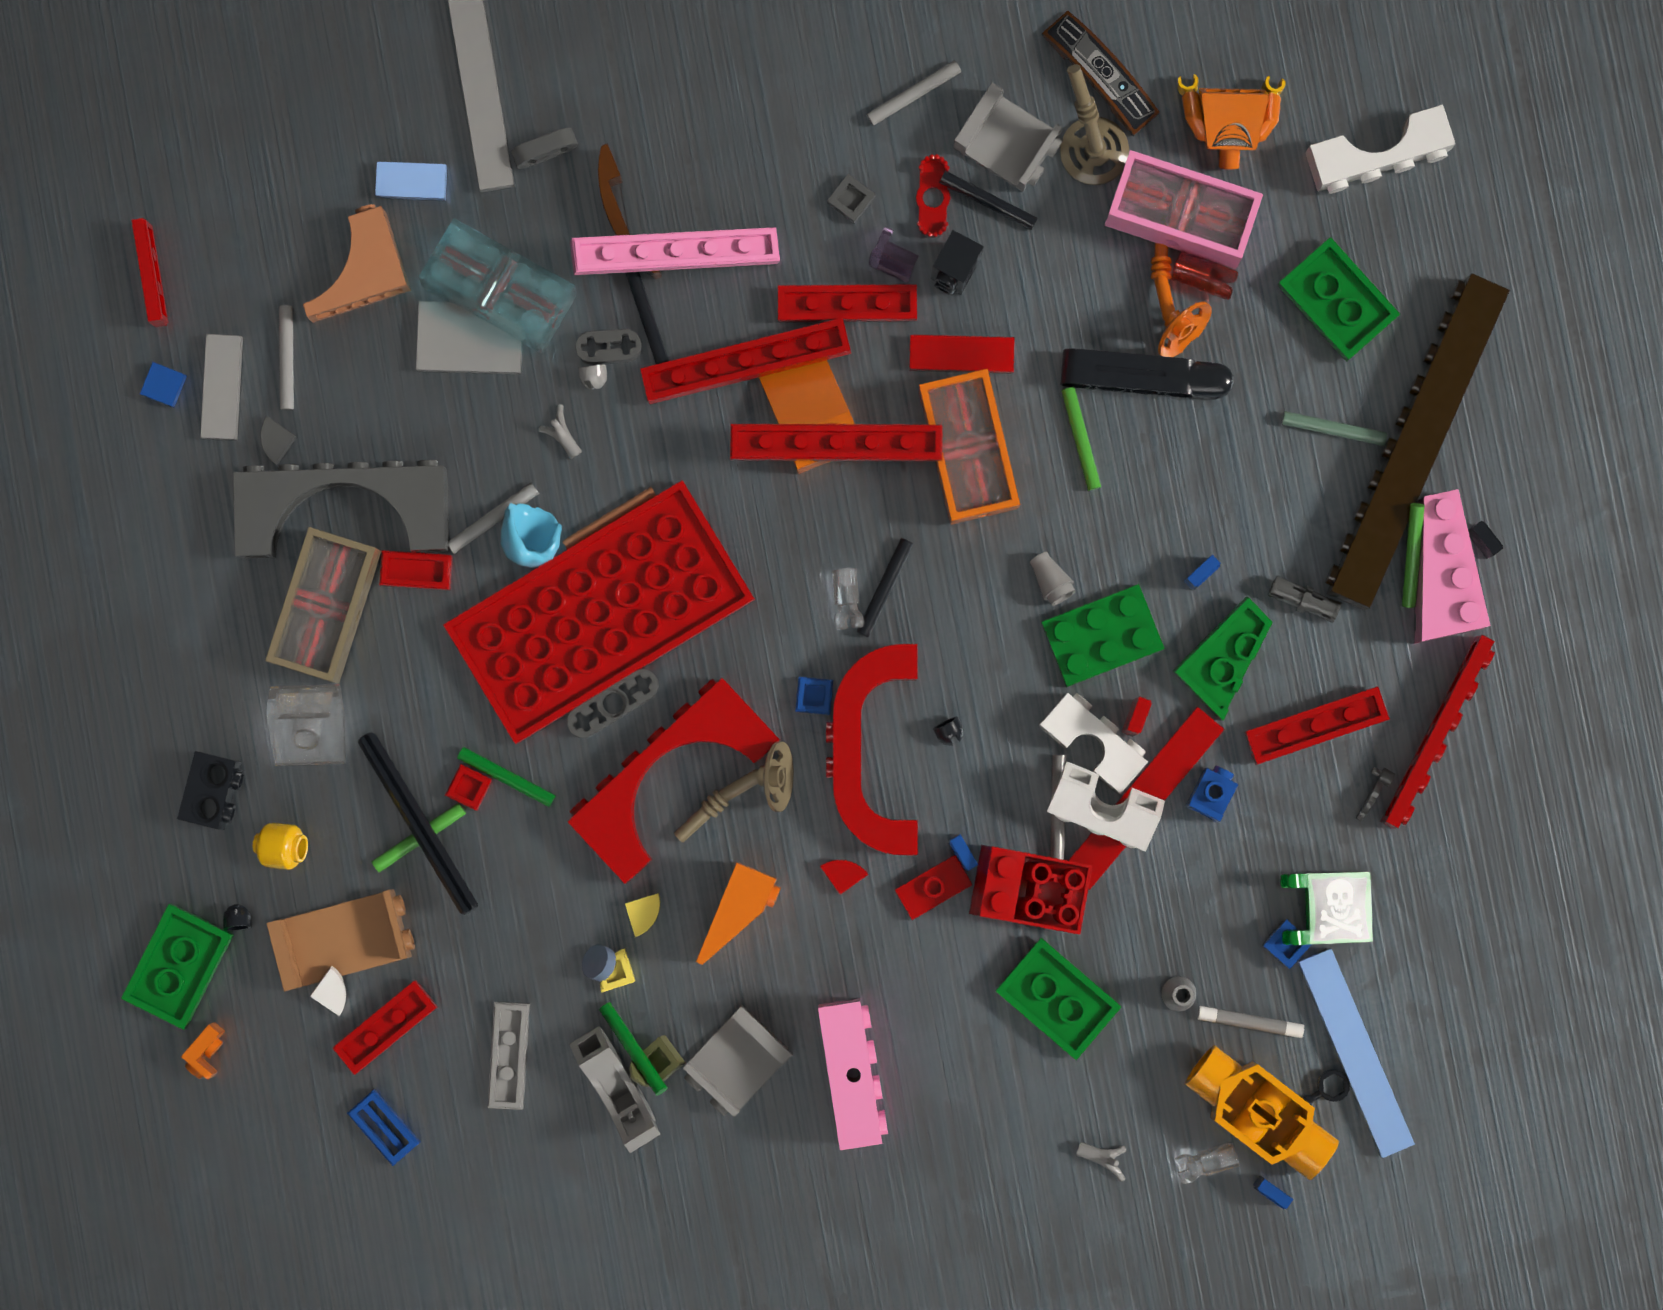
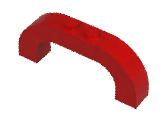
[826,644,918,855]

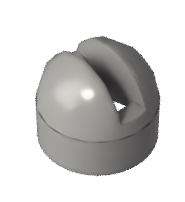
[578,364,607,389]

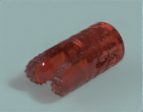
[1170,250,1238,300]

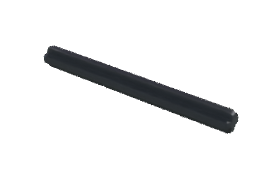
[358,732,478,915]

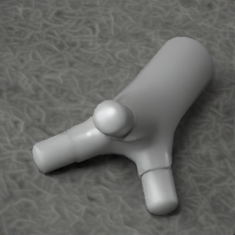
[539,404,582,459]
[1076,1142,1127,1182]

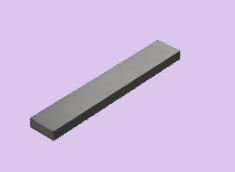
[448,0,515,193]

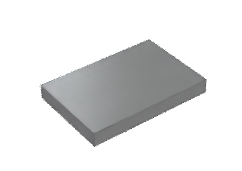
[416,301,524,375]

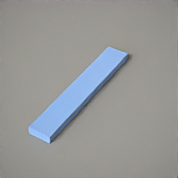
[1297,948,1415,1158]

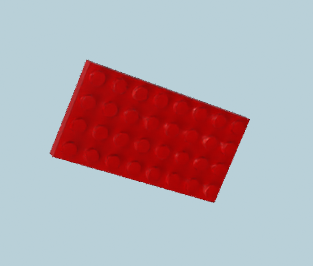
[443,480,755,745]

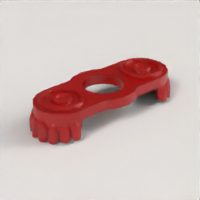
[916,154,950,238]

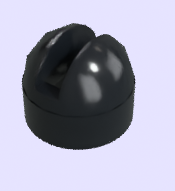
[933,716,964,746]
[223,904,252,931]

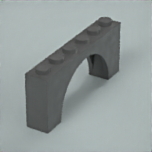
[233,460,449,559]

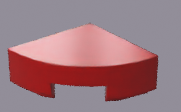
[820,860,869,895]

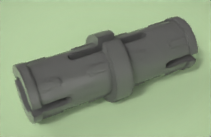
[1268,575,1342,623]

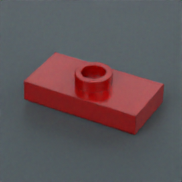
[895,855,973,920]

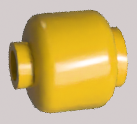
[252,822,308,870]

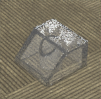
[265,684,346,766]

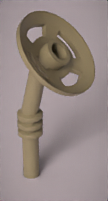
[1060,64,1129,185]
[674,741,794,843]

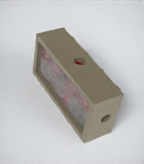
[265,527,382,684]

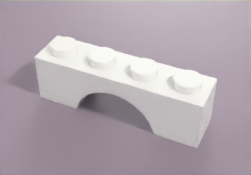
[1305,105,1456,194]

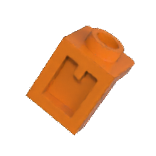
[181,1022,225,1080]

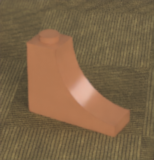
[303,204,411,323]

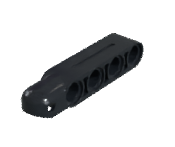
[1060,348,1234,400]

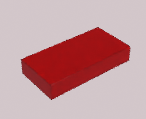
[379,550,453,590]
[1121,696,1152,737]

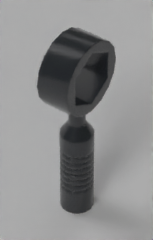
[1301,1069,1350,1105]

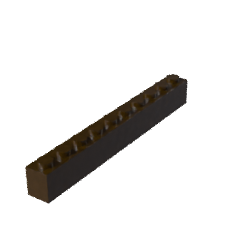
[1325,273,1510,611]

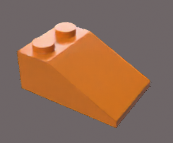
[759,360,855,474]
[696,862,781,965]

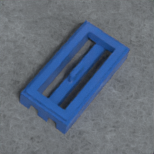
[347,1089,421,1166]

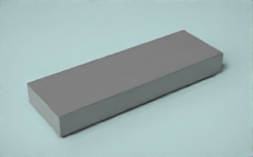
[200,334,243,441]
[487,1002,530,1110]

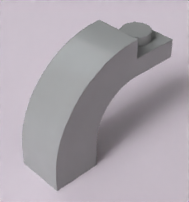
[569,1026,661,1153]

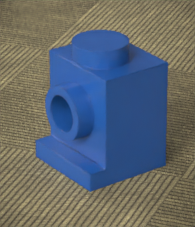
[1185,765,1239,822]

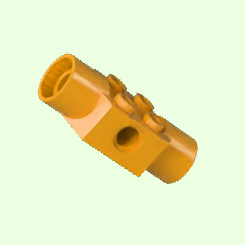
[1184,1045,1339,1180]

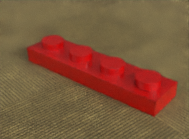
[778,284,917,322]
[1244,686,1390,765]

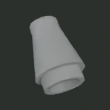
[1029,552,1075,606]
[1161,976,1196,1011]

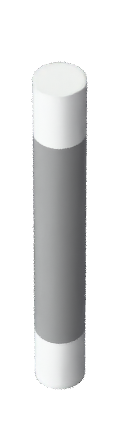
[1197,1006,1304,1038]

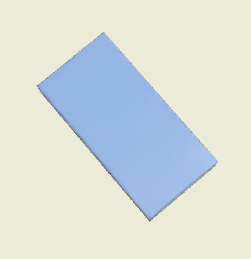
[375,162,447,201]

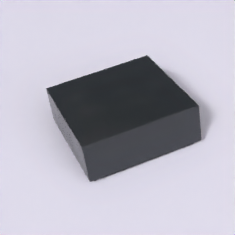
[1468,521,1503,559]

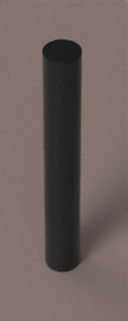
[939,170,1037,230]
[625,272,669,364]
[856,538,913,638]

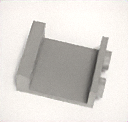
[953,83,1063,192]
[683,1005,793,1117]

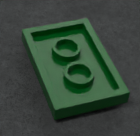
[1277,237,1400,362]
[1041,584,1165,687]
[121,903,234,1030]
[995,937,1122,1060]

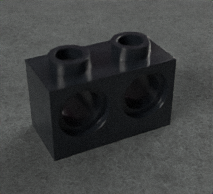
[931,230,984,295]
[177,751,245,830]

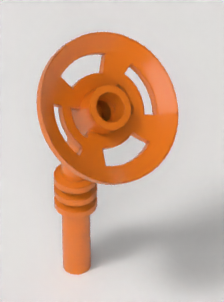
[1151,219,1212,357]

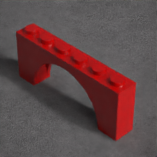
[567,678,780,884]

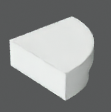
[310,966,346,1016]

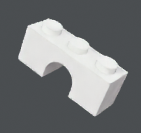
[1039,693,1148,794]
[1047,761,1165,851]

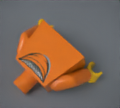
[1177,74,1286,169]

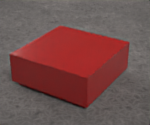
[445,764,493,811]

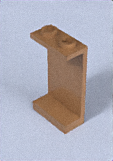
[266,889,415,992]

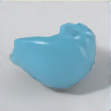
[500,503,562,568]

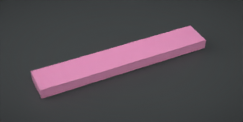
[570,227,780,275]

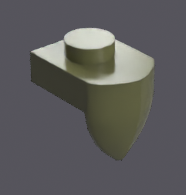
[629,1035,686,1088]

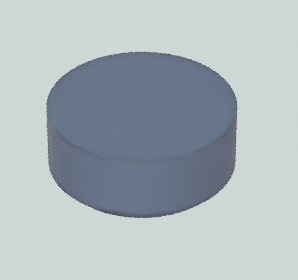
[582,944,616,982]

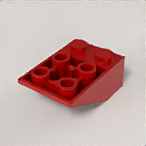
[969,845,1093,935]

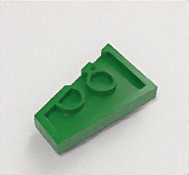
[1173,597,1273,721]

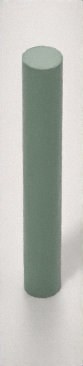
[1282,411,1387,446]

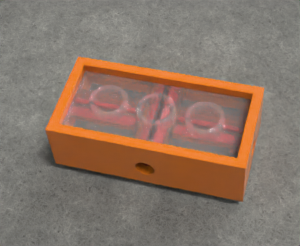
[918,369,1020,525]

